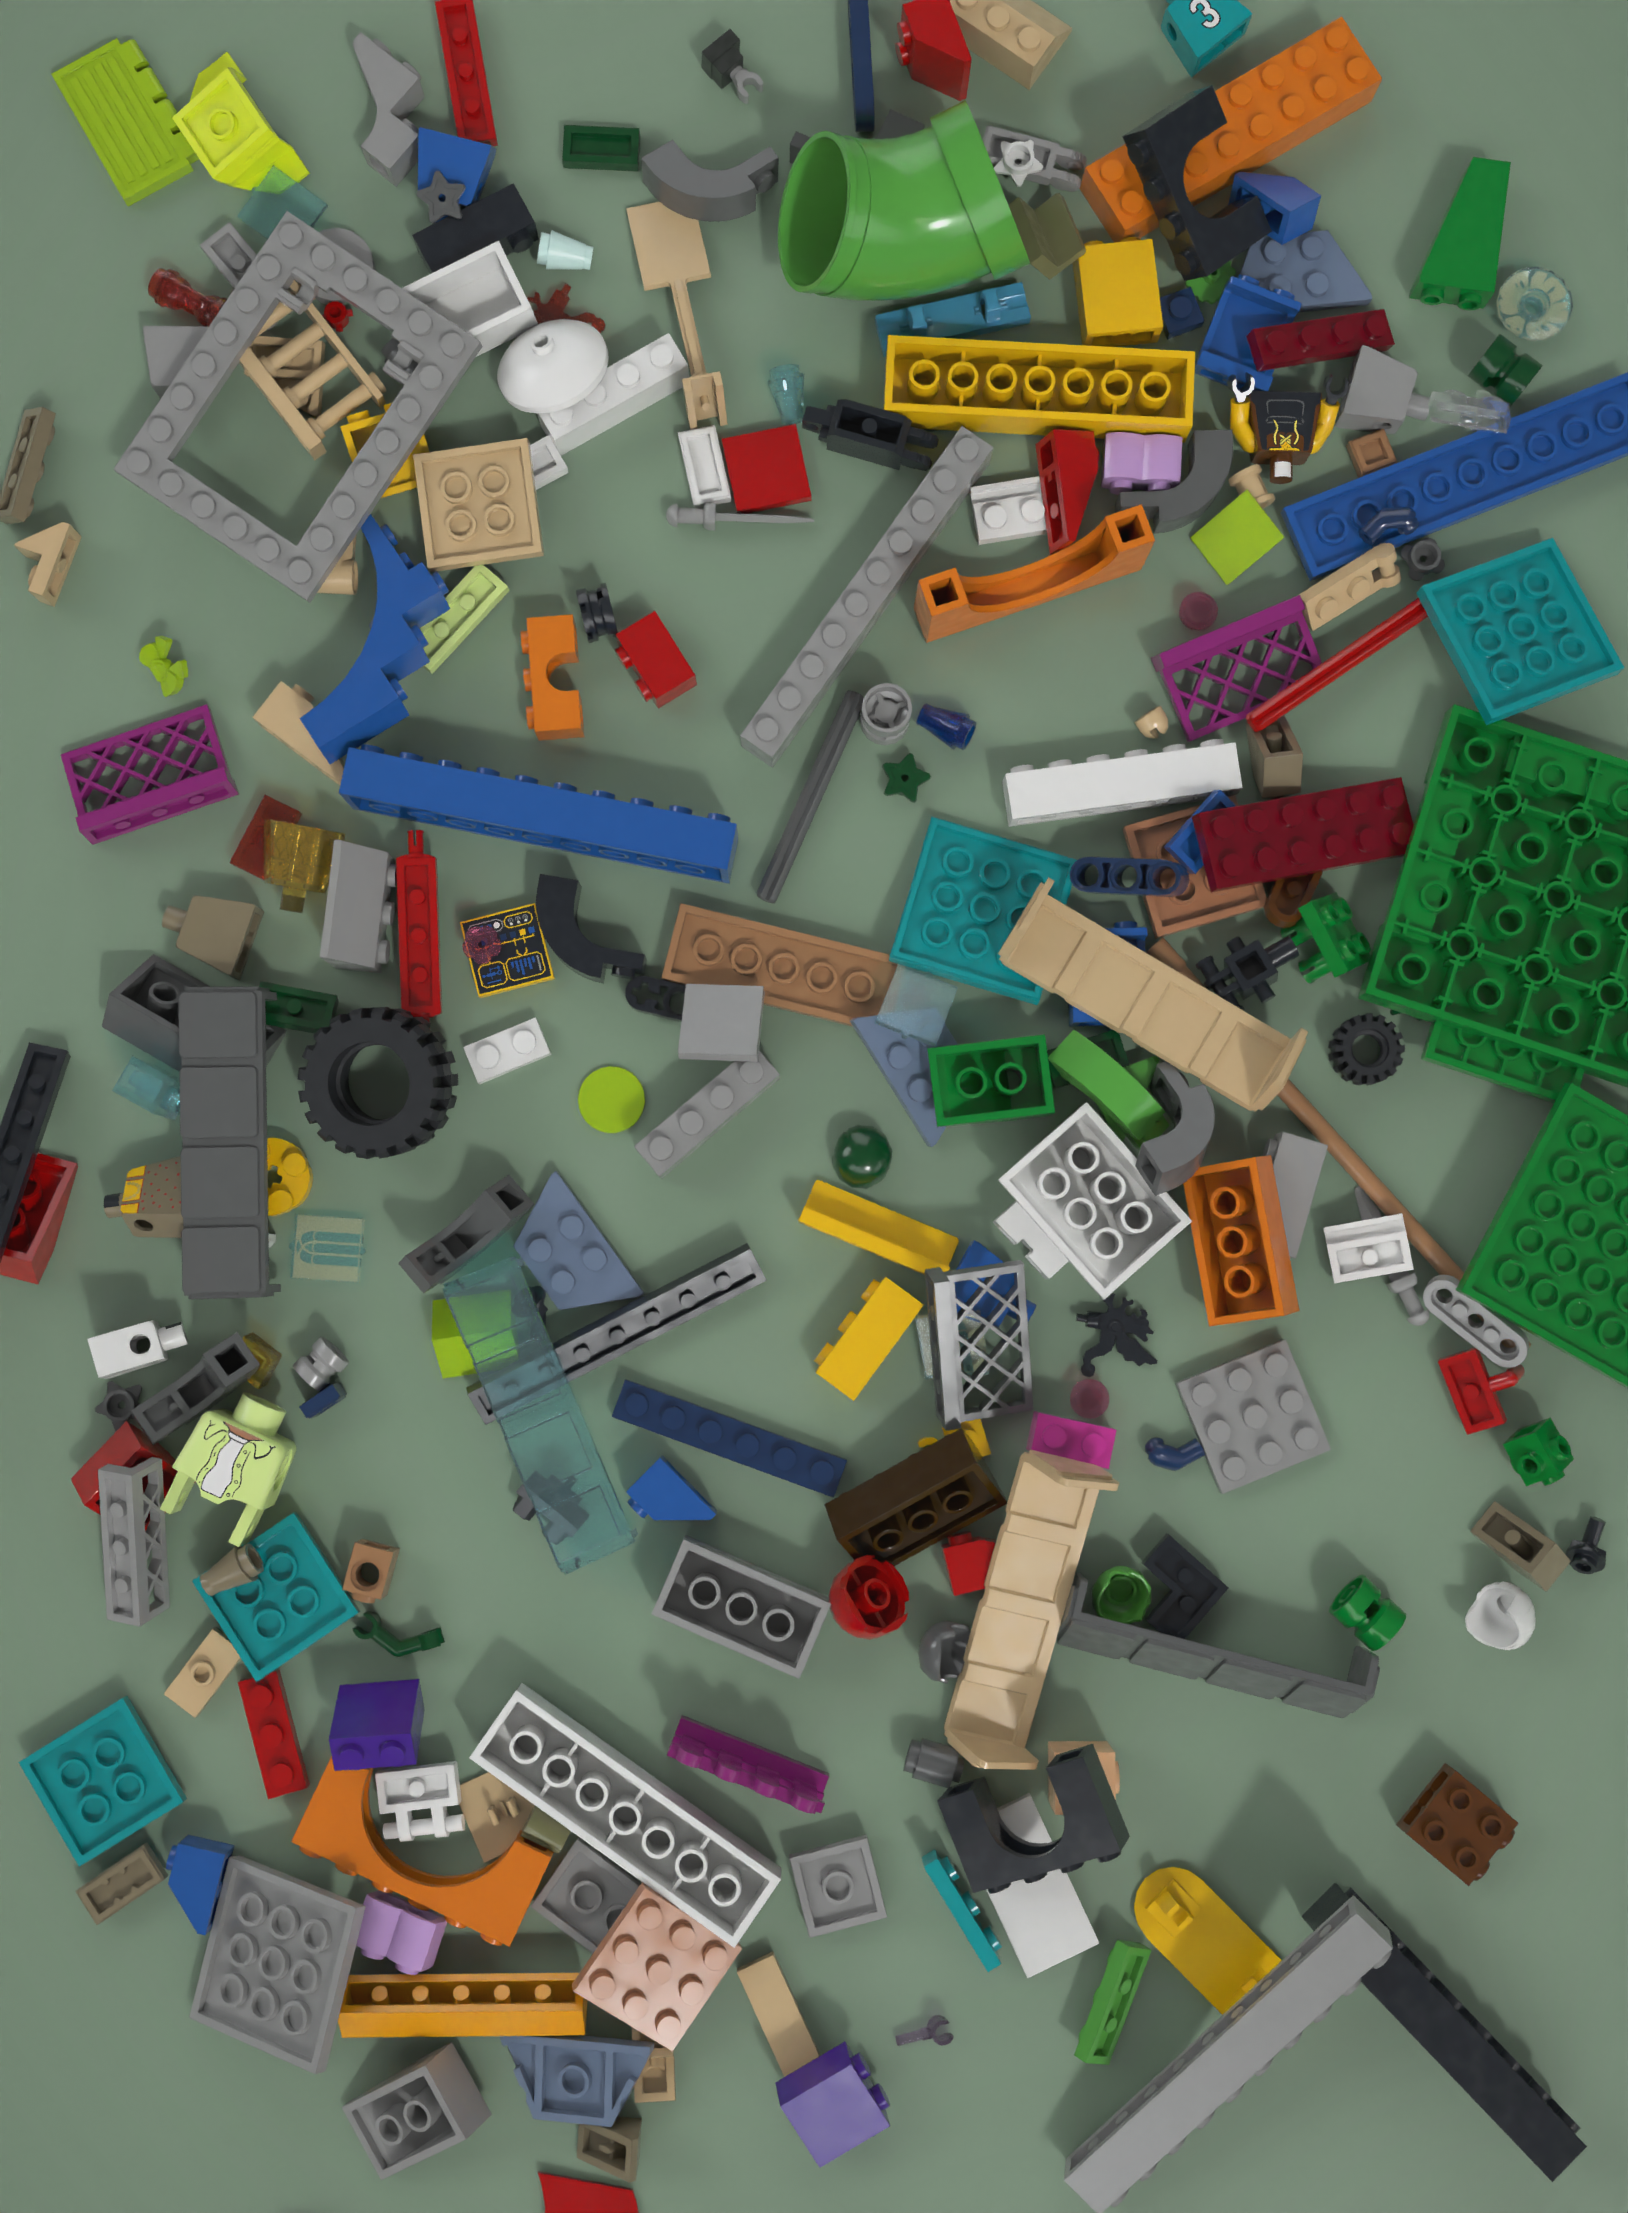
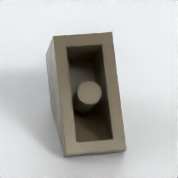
[1246,715,1303,798]
[1470,1501,1571,1592]

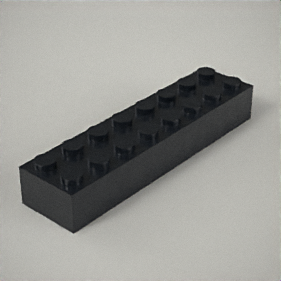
[1301,1883,1587,2182]

